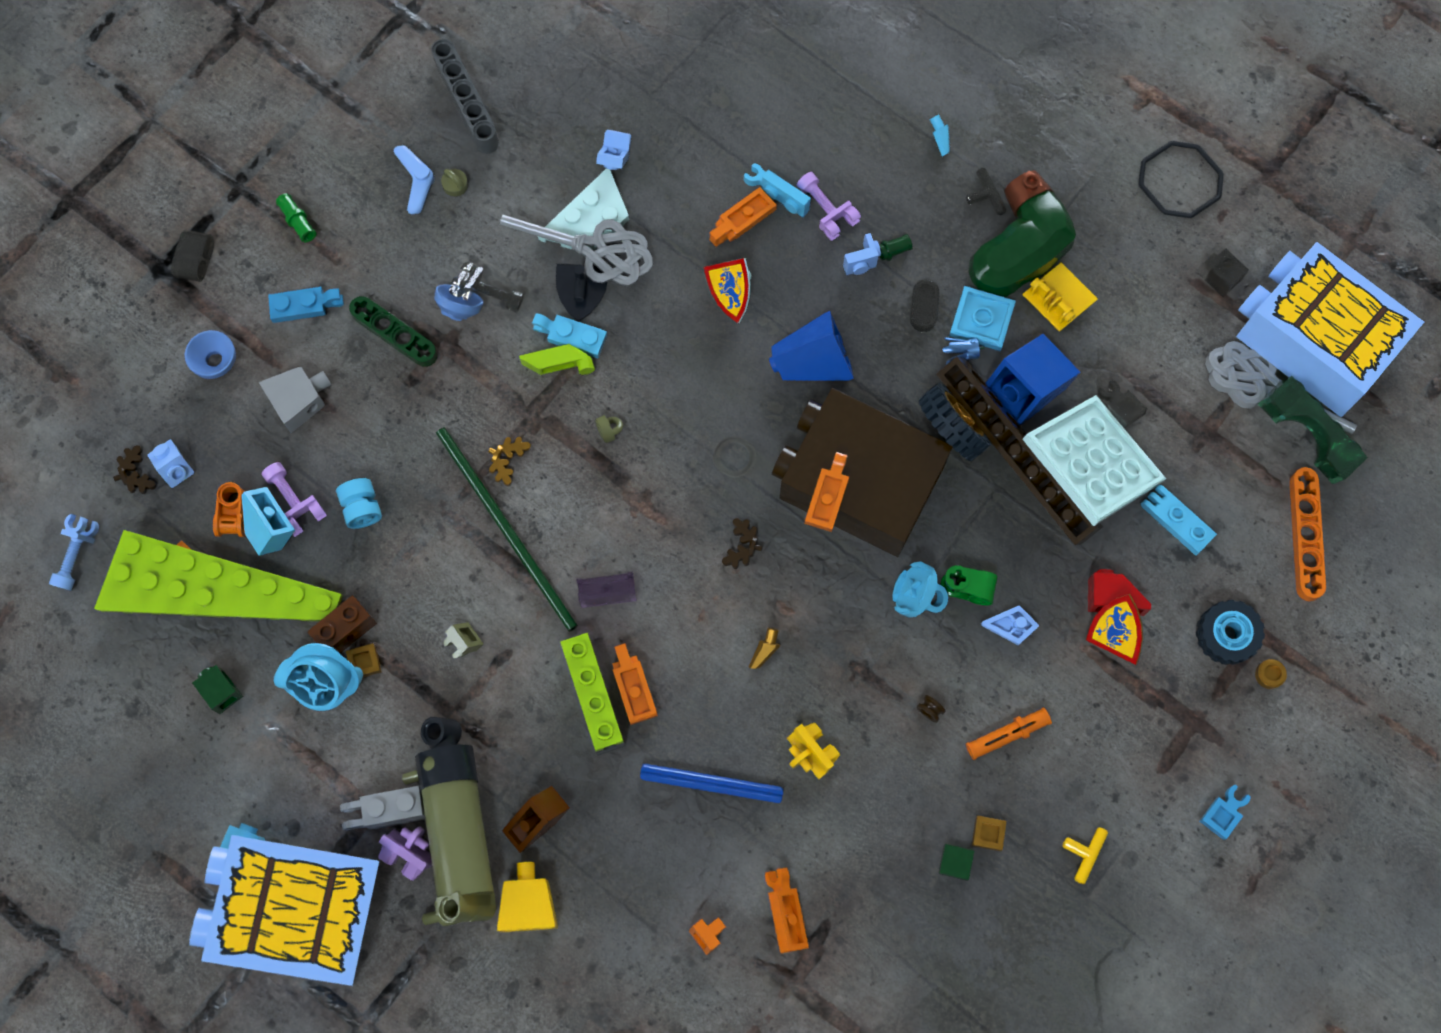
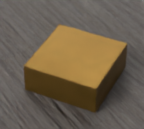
[346,643,382,678]
[972,816,1007,851]

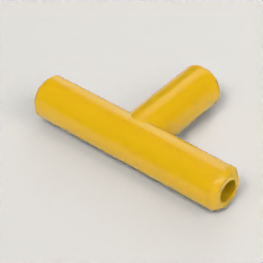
[1062,827,1108,884]

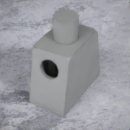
[259,367,332,433]

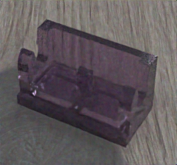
[576,571,637,608]

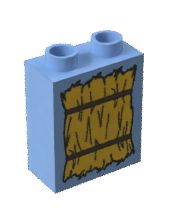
[1236,242,1424,417]
[189,835,379,986]

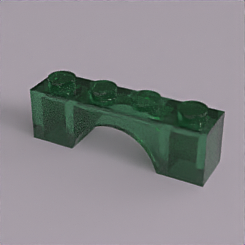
[1257,376,1368,484]

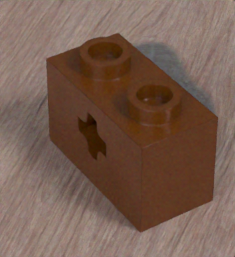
[307,595,377,653]

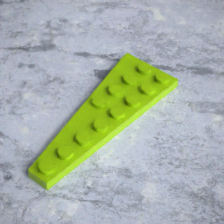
[94,530,343,622]

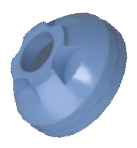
[434,284,484,321]
[185,330,236,379]

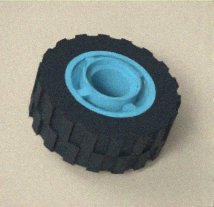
[1196,600,1265,665]

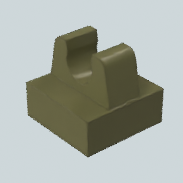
[444,622,484,658]

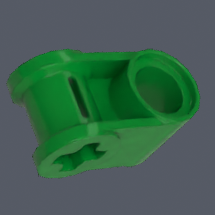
[940,565,998,606]

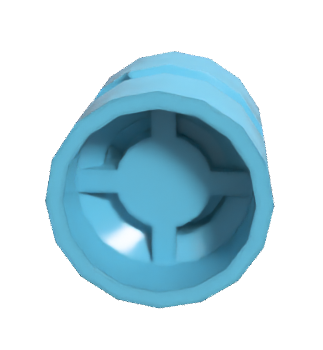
[336,478,382,529]

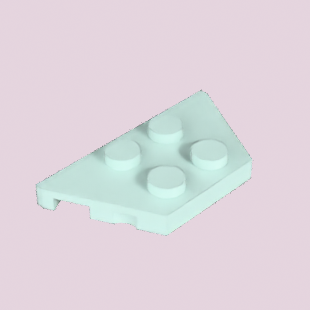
[538,169,629,251]

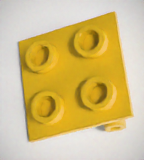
[1022,263,1098,332]

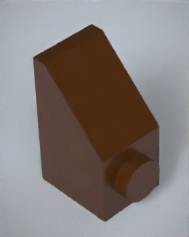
[502,786,570,853]

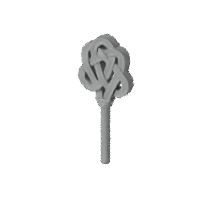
[500,215,653,286]
[1205,341,1357,434]

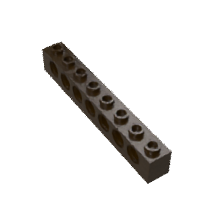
[936,357,1103,545]

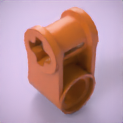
[213,482,246,537]

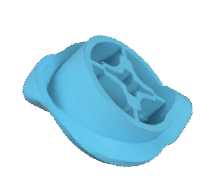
[274,643,363,711]

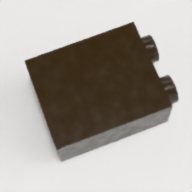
[772,388,953,557]

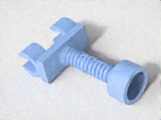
[49,514,99,591]

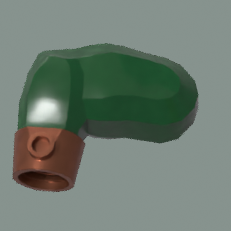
[968,170,1076,297]

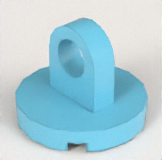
[892,561,948,618]

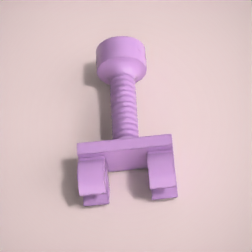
[797,172,861,241]
[262,462,327,537]

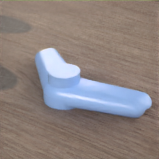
[394,145,434,214]

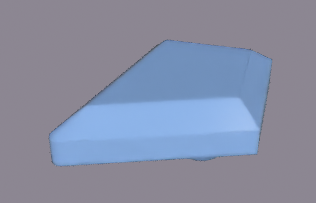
[981,605,1039,646]

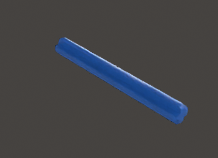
[640,764,784,803]

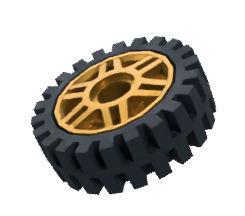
[918,383,991,461]

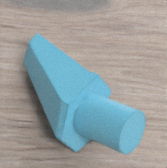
[930,115,950,156]

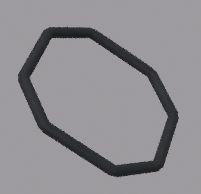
[1139,141,1224,218]

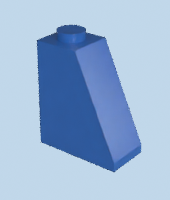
[769,311,854,381]

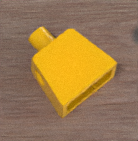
[497,862,558,932]

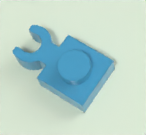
[1200,785,1251,840]

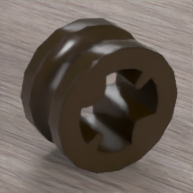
[917,695,946,723]

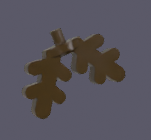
[113,445,156,494]
[722,518,763,569]

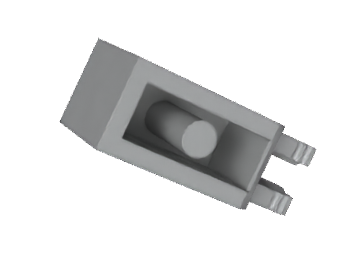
[340,786,425,830]

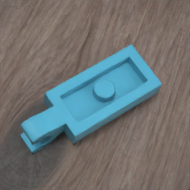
[744,163,811,218]
[532,313,607,359]

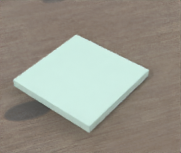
[1023,395,1166,526]

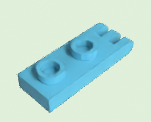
[1141,485,1217,556]

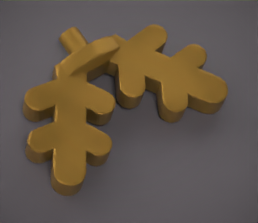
[488,437,531,486]

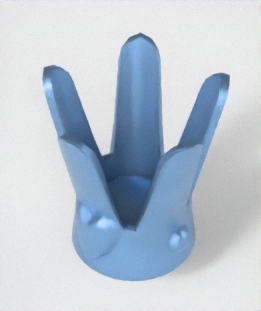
[942,337,985,365]

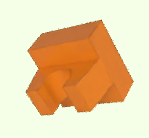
[689,917,726,955]

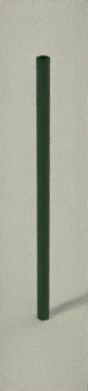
[436,427,578,632]

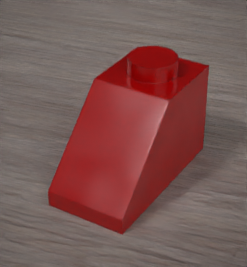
[1088,569,1151,616]

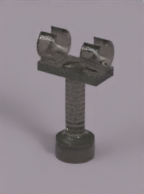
[449,262,524,313]

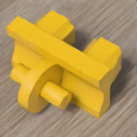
[787,723,840,779]

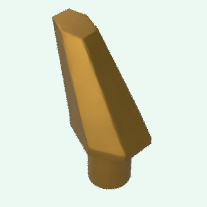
[749,628,780,669]

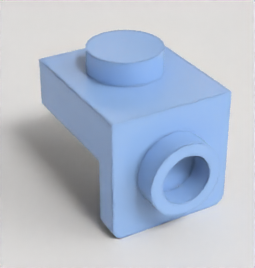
[596,130,631,170]
[843,233,881,275]
[148,439,194,488]

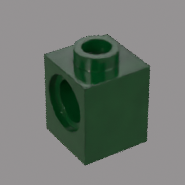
[192,665,243,714]

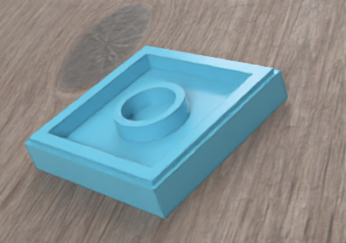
[949,286,1016,351]

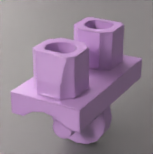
[378,826,432,881]

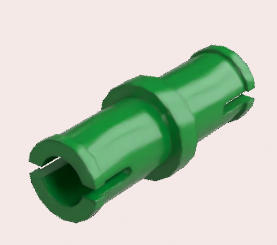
[276,193,316,243]

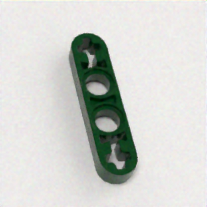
[349,296,438,367]

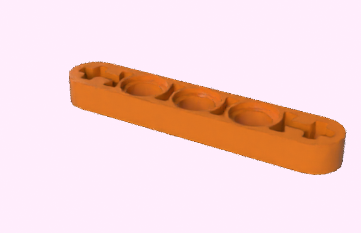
[1290,467,1326,602]

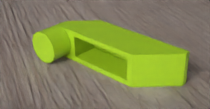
[519,344,595,375]

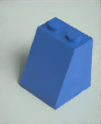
[986,334,1080,426]

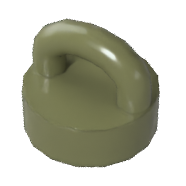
[441,169,468,197]
[595,415,623,443]

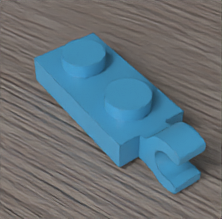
[268,287,344,323]

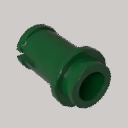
[879,234,913,261]

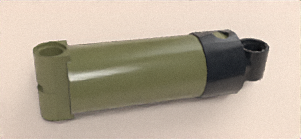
[402,717,496,927]

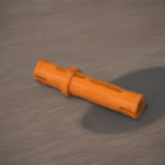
[966,707,1052,760]

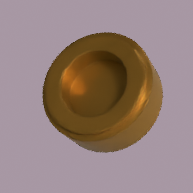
[1255,659,1287,689]

